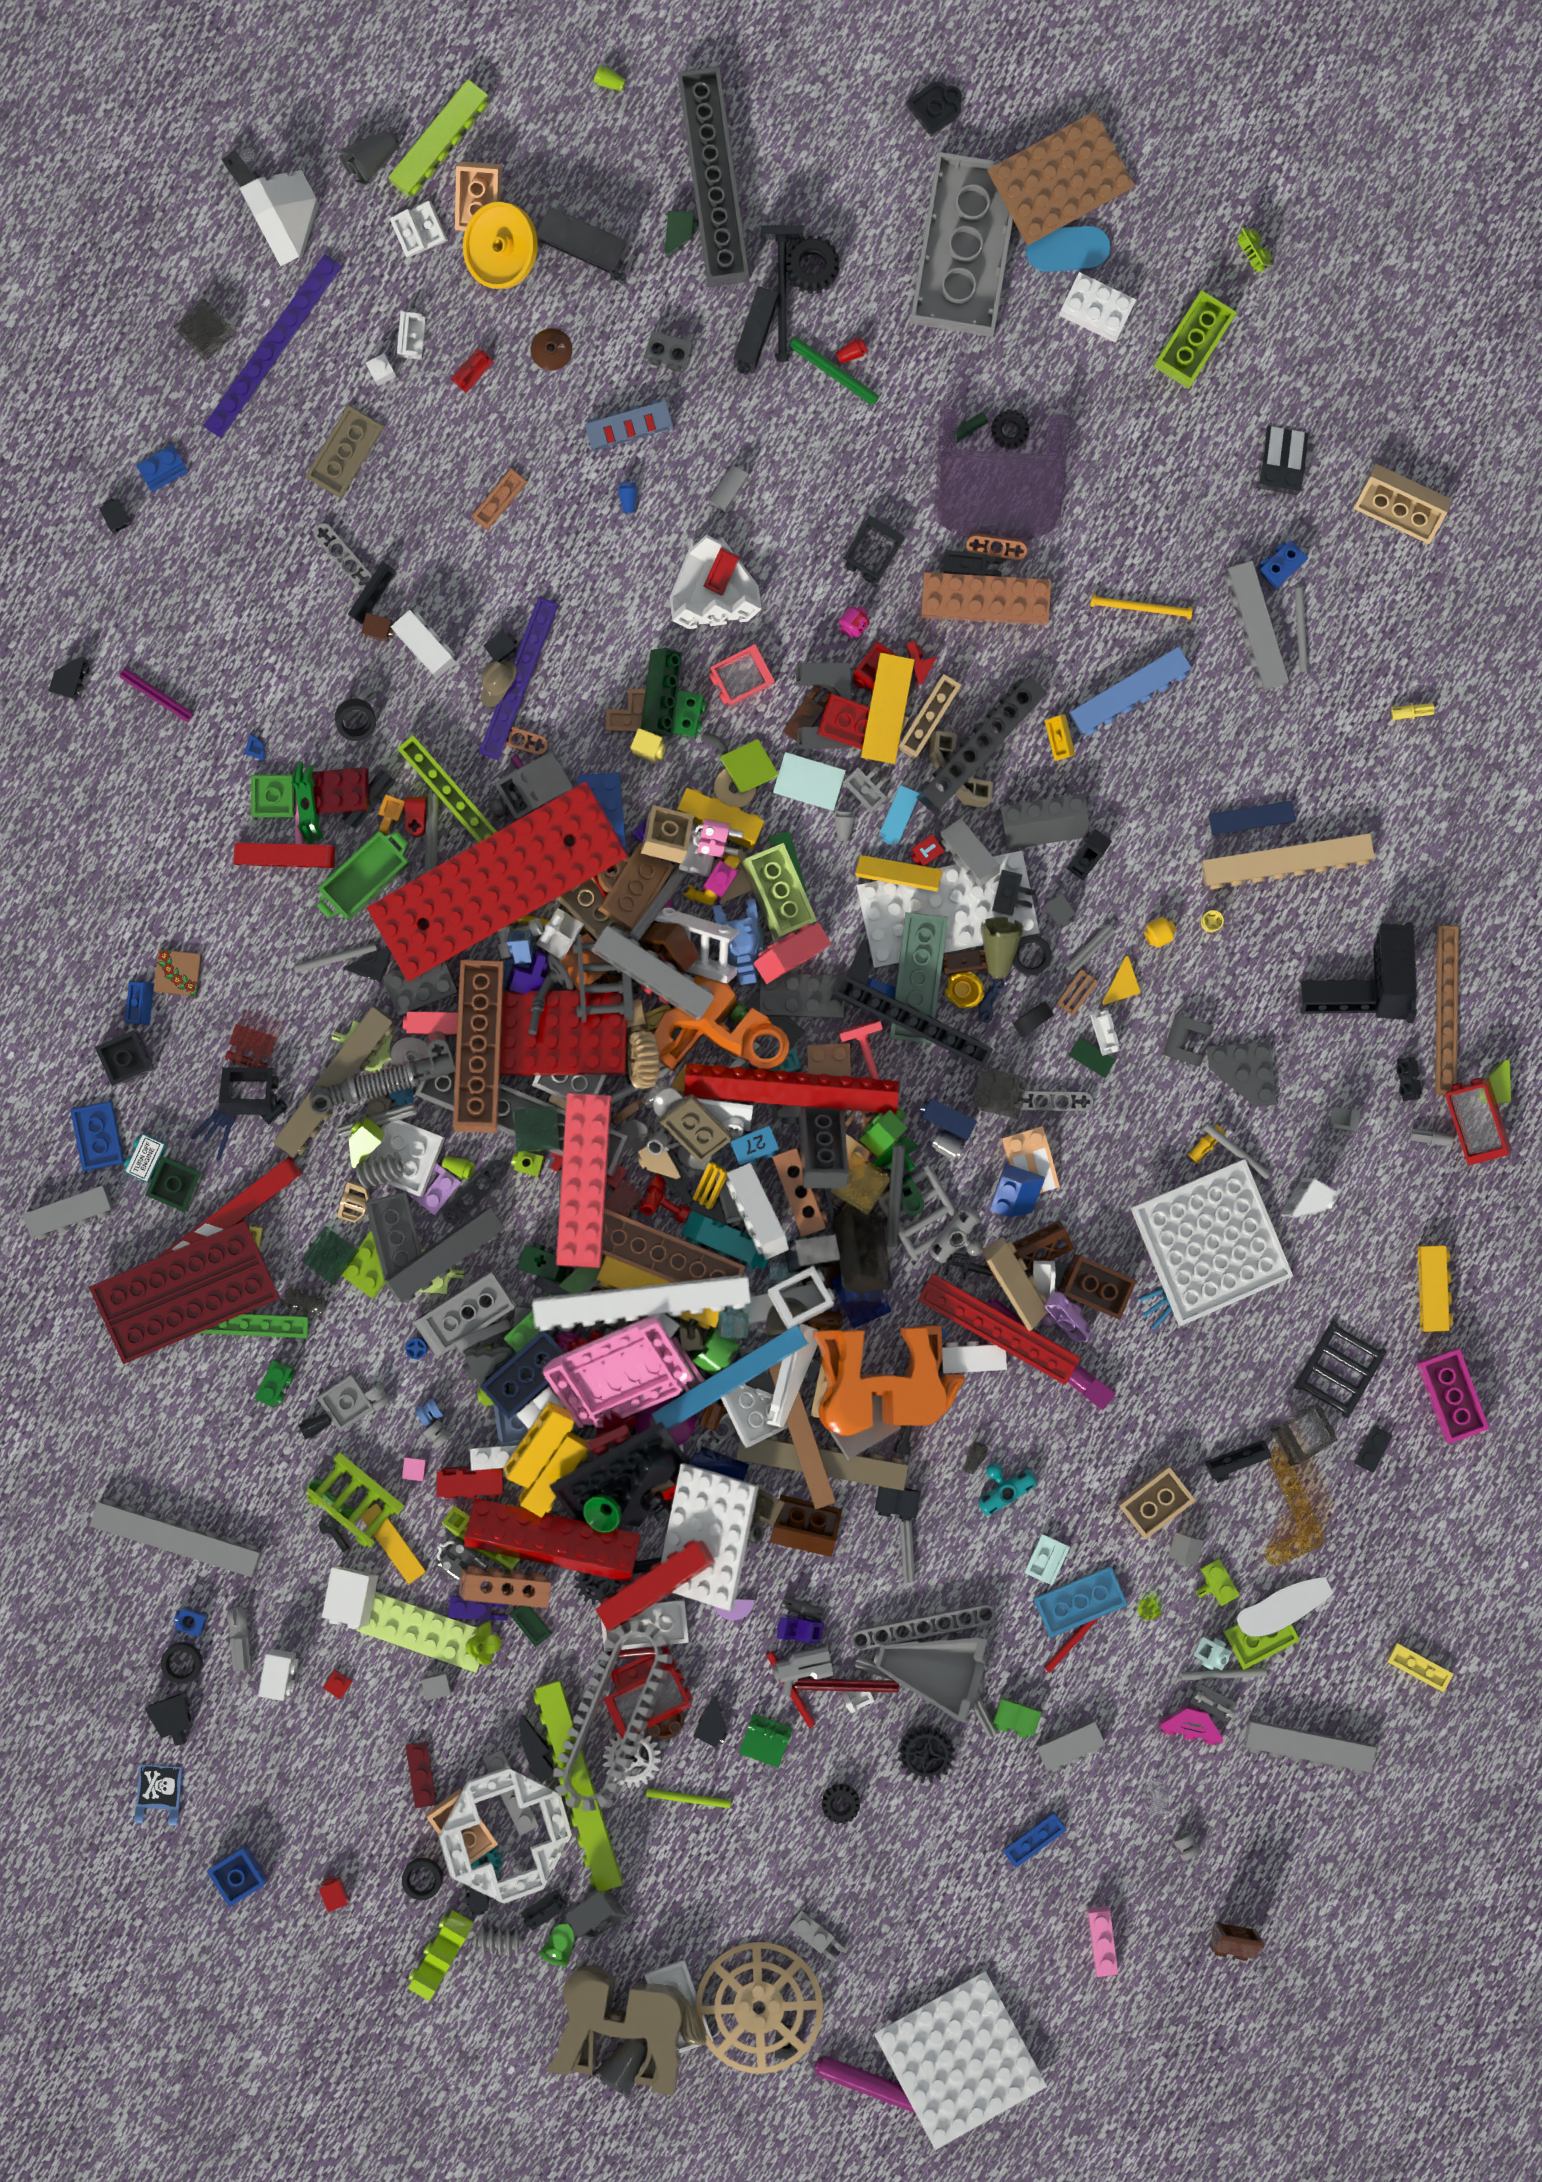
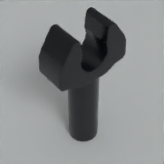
[319,1514,350,1552]

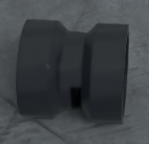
[646,1492,672,1521]

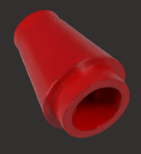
[835,337,868,364]

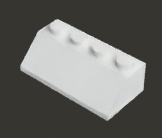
[684,1097,753,1135]
[1280,1178,1336,1217]

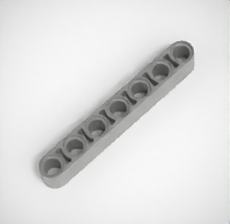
[851,1603,996,1650]

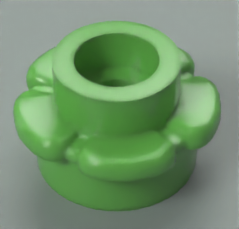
[729,1003,748,1023]

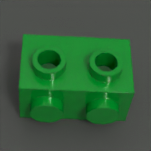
[672,690,707,739]
[254,1359,295,1408]

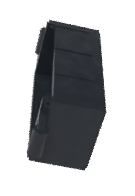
[537,207,628,285]
[1373,922,1418,1024]

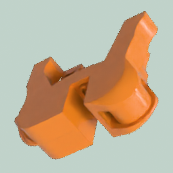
[812,1324,965,1436]

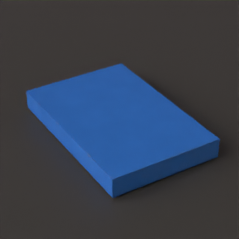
[70,1101,125,1172]

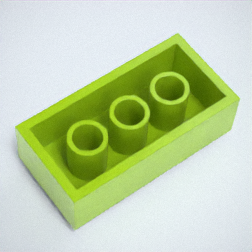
[1154,290,1237,389]

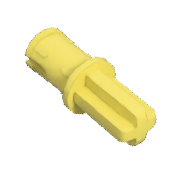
[1391,703,1435,720]

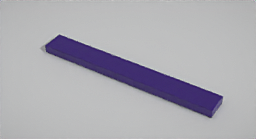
[479,597,559,761]

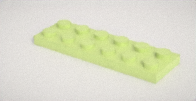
[356,1591,480,1673]

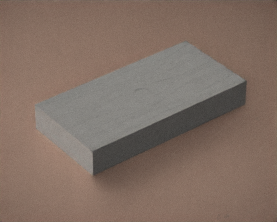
[910,152,1013,337]

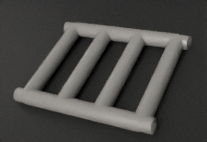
[875,1164,963,1261]

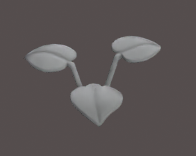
[620,1087,713,1171]

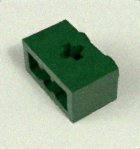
[517,1243,568,1283]

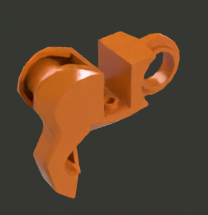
[654,975,790,1073]

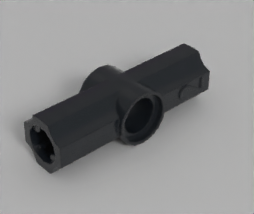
[341,769,396,830]

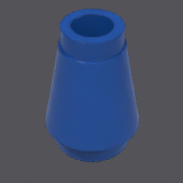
[617,482,638,513]

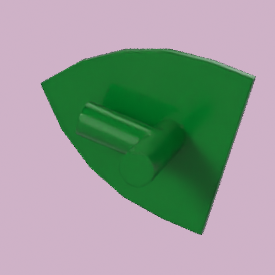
[872,1136,920,1172]

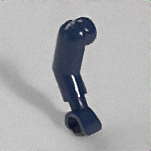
[979,978,1006,1023]

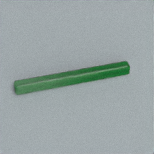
[789,337,879,406]

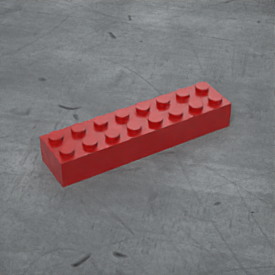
[464,1498,641,1583]

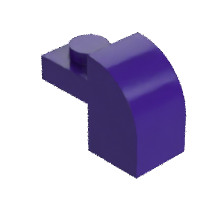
[506,949,548,994]
[776,1615,824,1644]

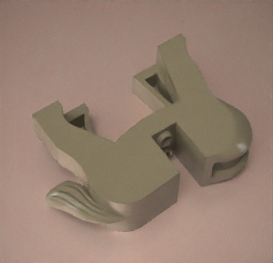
[547,1965,706,2096]

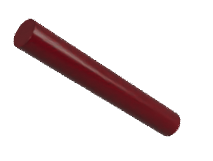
[605,1647,666,1658]

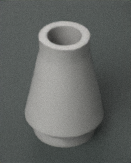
[834,811,855,841]

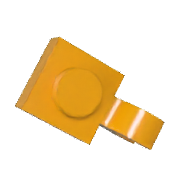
[378,794,404,835]

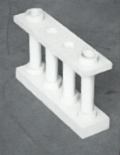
[654,908,739,984]

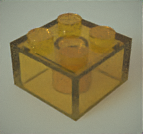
[831,1152,891,1215]

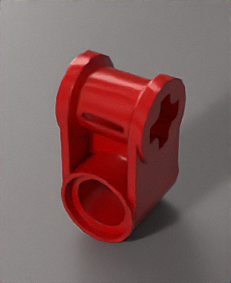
[404,797,427,838]

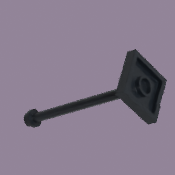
[761,225,803,362]

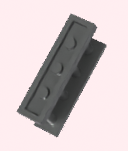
[573,932,633,1023]

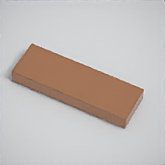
[471,468,528,531]

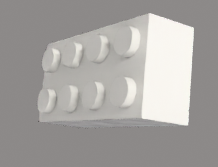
[726,1163,789,1260]

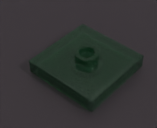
[514,1106,560,1153]
[301,1226,359,1285]

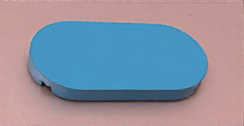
[1026,226,1110,272]

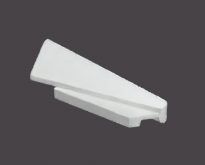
[767,1324,818,1427]

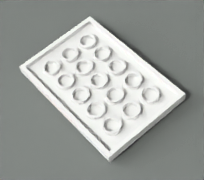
[661,1463,759,1611]

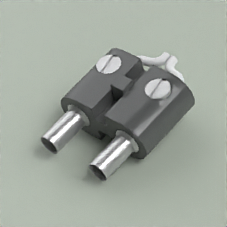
[436,1537,488,1581]

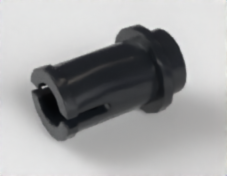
[261,1099,288,1125]

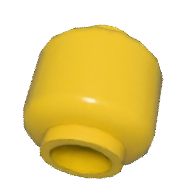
[1143,917,1177,948]

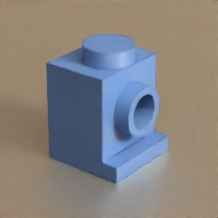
[507,930,534,964]

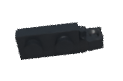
[661,1148,693,1205]

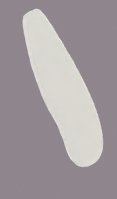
[1237,1577,1333,1636]

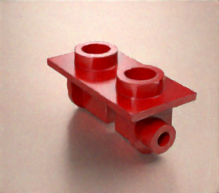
[450,348,494,393]

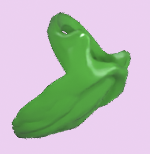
[539,1923,574,1969]

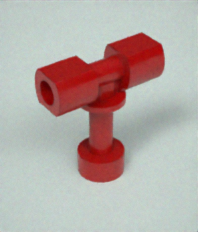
[639,1174,690,1223]

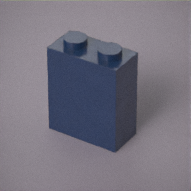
[919,1098,977,1140]

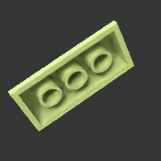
[740,843,817,940]

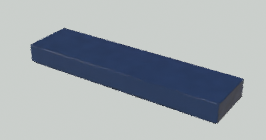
[1208,801,1296,835]

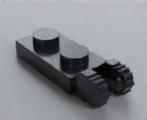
[943,550,1003,577]

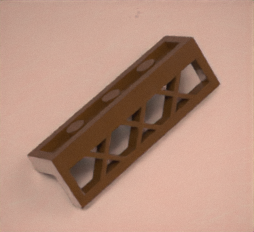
[984,1220,1074,1286]

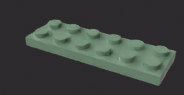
[889,912,948,1043]

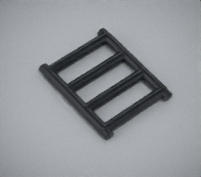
[1294,1321,1386,1419]

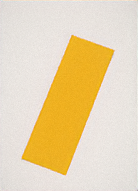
[861,653,914,764]

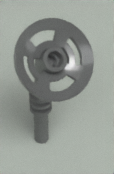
[528,954,574,1035]

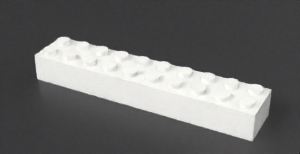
[532,1274,750,1330]

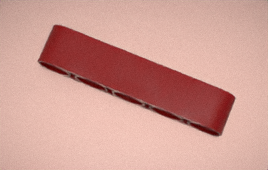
[233,843,336,868]

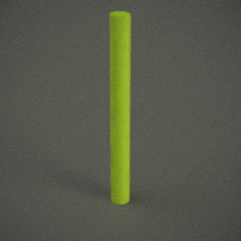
[646,1788,731,1808]

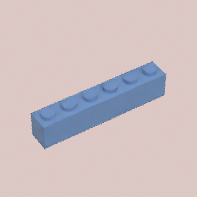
[1069,647,1192,736]

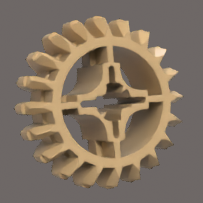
[627,1031,660,1089]

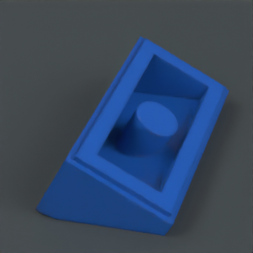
[125,981,154,1025]

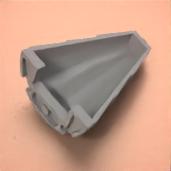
[874,1637,989,1723]

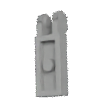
[788,1909,846,1963]

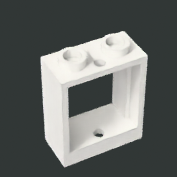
[768,1266,835,1330]

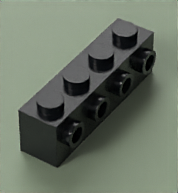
[1298,979,1376,1014]

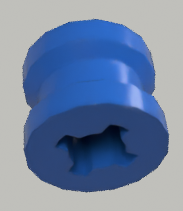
[405,1337,428,1359]

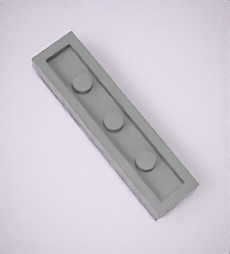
[483,1749,539,1835]

